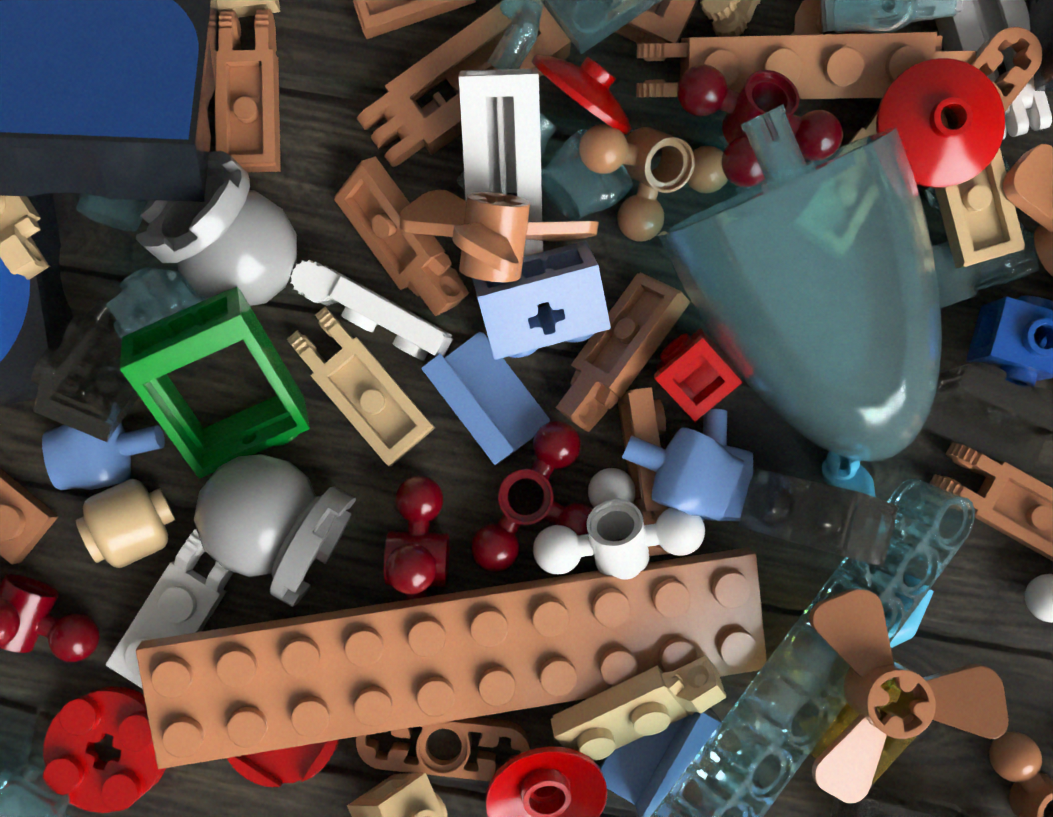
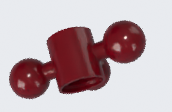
[677,64,843,187]
[471,421,593,572]
[384,476,450,601]
[0,574,100,662]

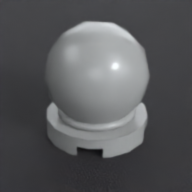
[136,151,297,306]
[194,454,356,607]

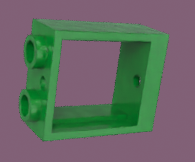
[120,286,310,479]

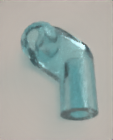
[488,0,543,69]

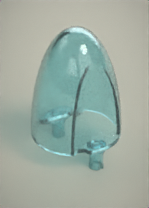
[658,105,942,461]

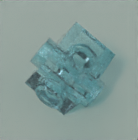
[106,267,205,339]

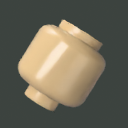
[75,479,175,568]

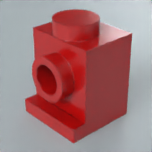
[654,328,743,422]

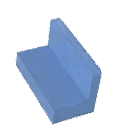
[421,332,550,465]
[599,708,724,817]

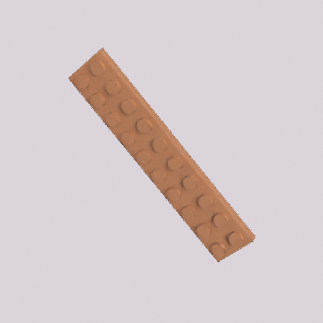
[136,547,767,769]

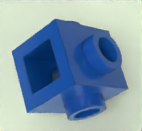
[966,296,1053,387]

